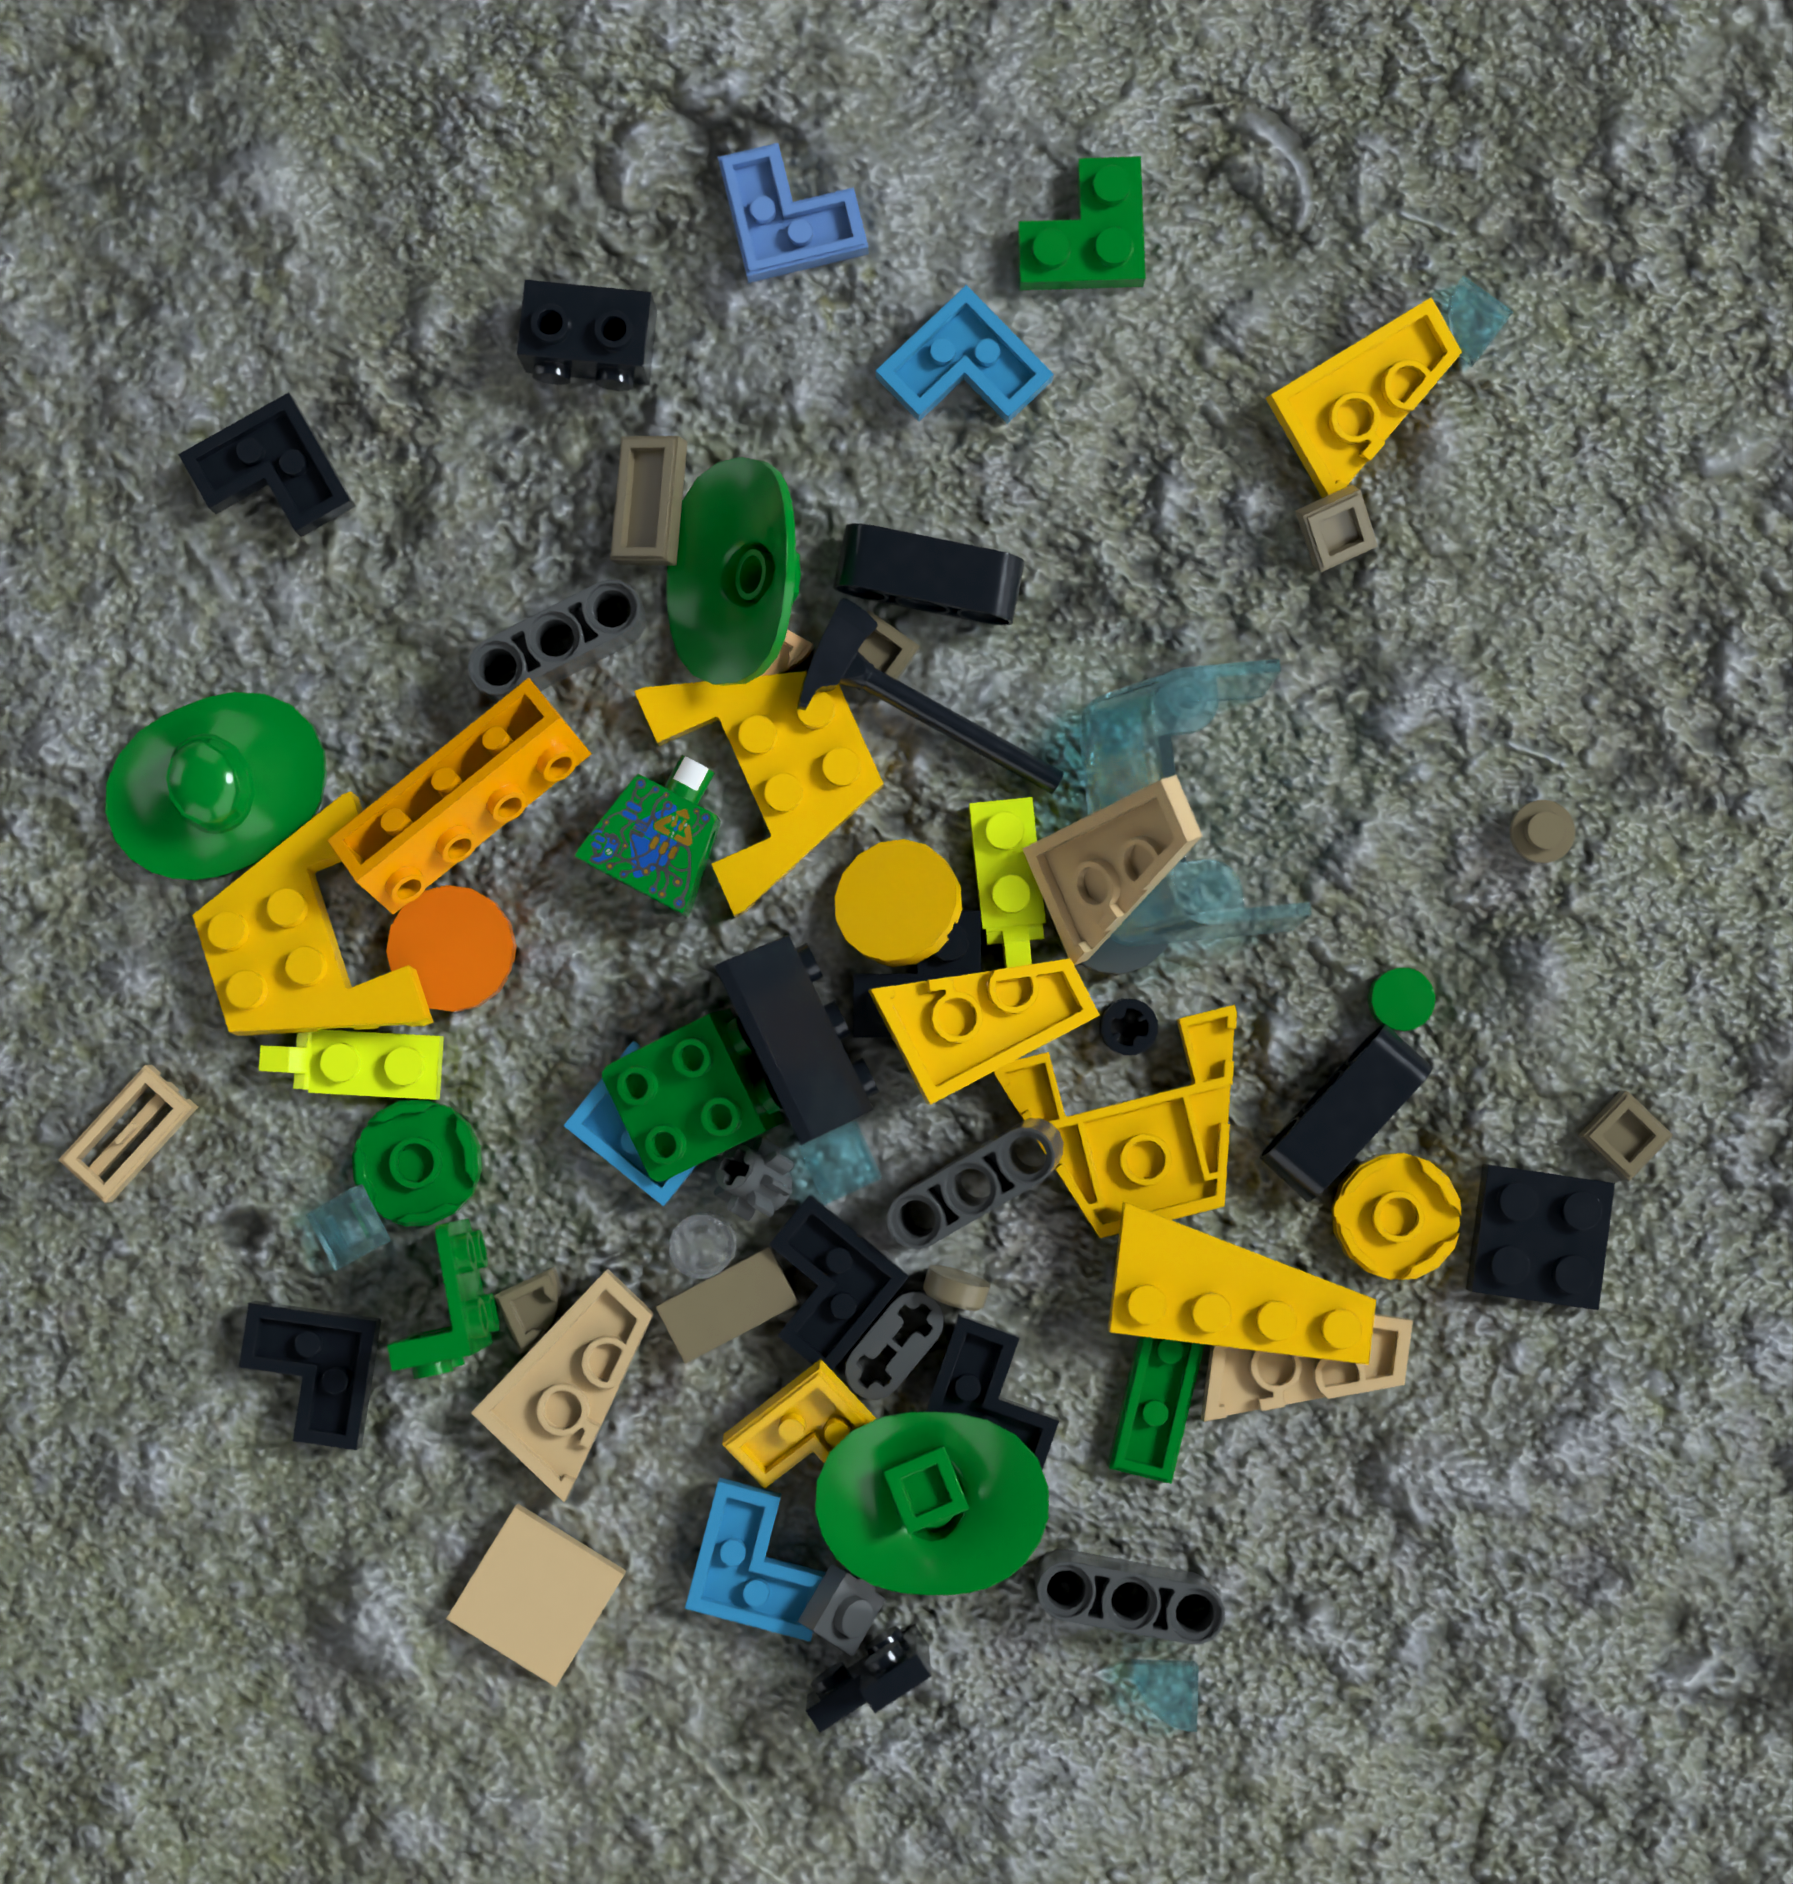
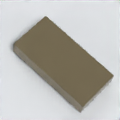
[610,436,687,566]
[656,1246,800,1364]

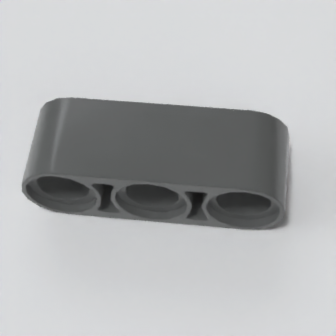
[468,579,646,703]
[887,1118,1064,1249]
[1034,1549,1225,1644]

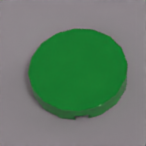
[352,1099,482,1227]

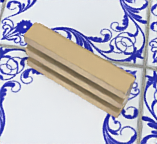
[59,1065,198,1203]

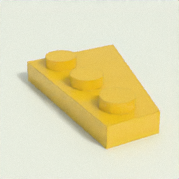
[1265,297,1462,498]

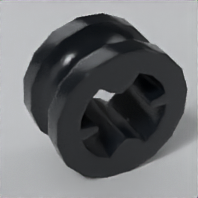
[1099,999,1158,1055]

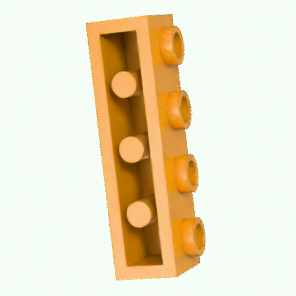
[327,677,592,915]

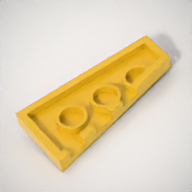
[1108,1201,1376,1365]

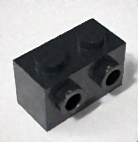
[517,280,657,391]

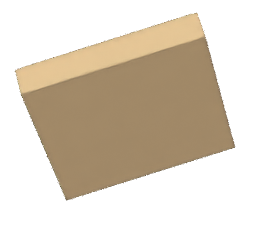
[446,1504,626,1687]

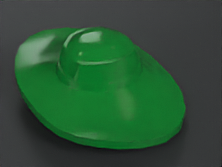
[666,457,801,686]
[105,692,327,880]
[815,1412,1049,1595]

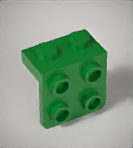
[602,1008,785,1182]
[387,1219,499,1379]

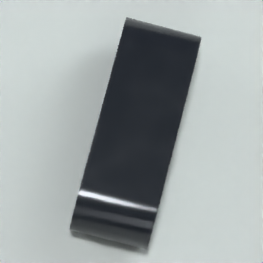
[833,523,1025,626]
[1260,1023,1433,1202]

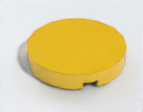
[834,839,962,967]
[1331,1152,1462,1280]

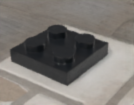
[1466,1164,1615,1310]

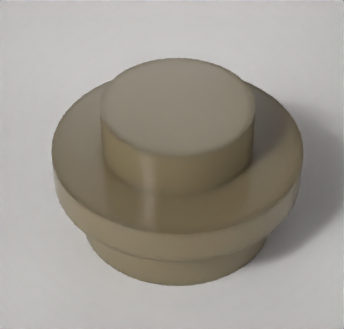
[1510,800,1575,864]

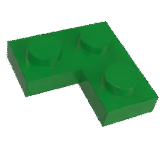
[1017,156,1146,291]

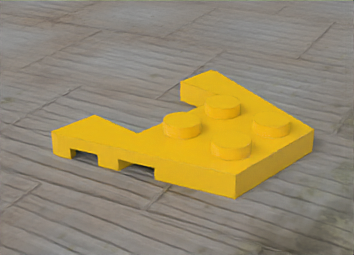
[634,671,884,917]
[192,791,434,1036]
[993,1004,1237,1238]

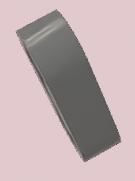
[845,1289,944,1400]

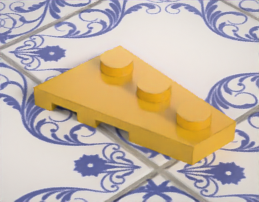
[868,958,1100,1105]

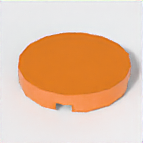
[386,885,517,1012]

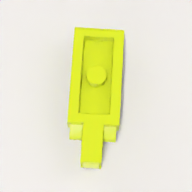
[969,797,1046,968]
[259,1029,444,1100]

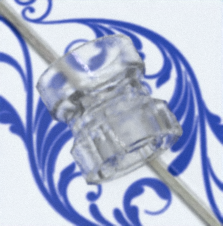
[669,1211,737,1279]

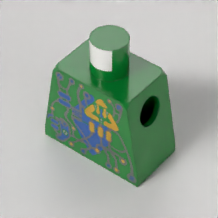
[575,755,721,918]

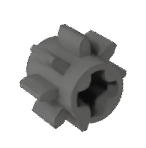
[713,1136,795,1221]

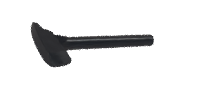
[797,598,1064,794]

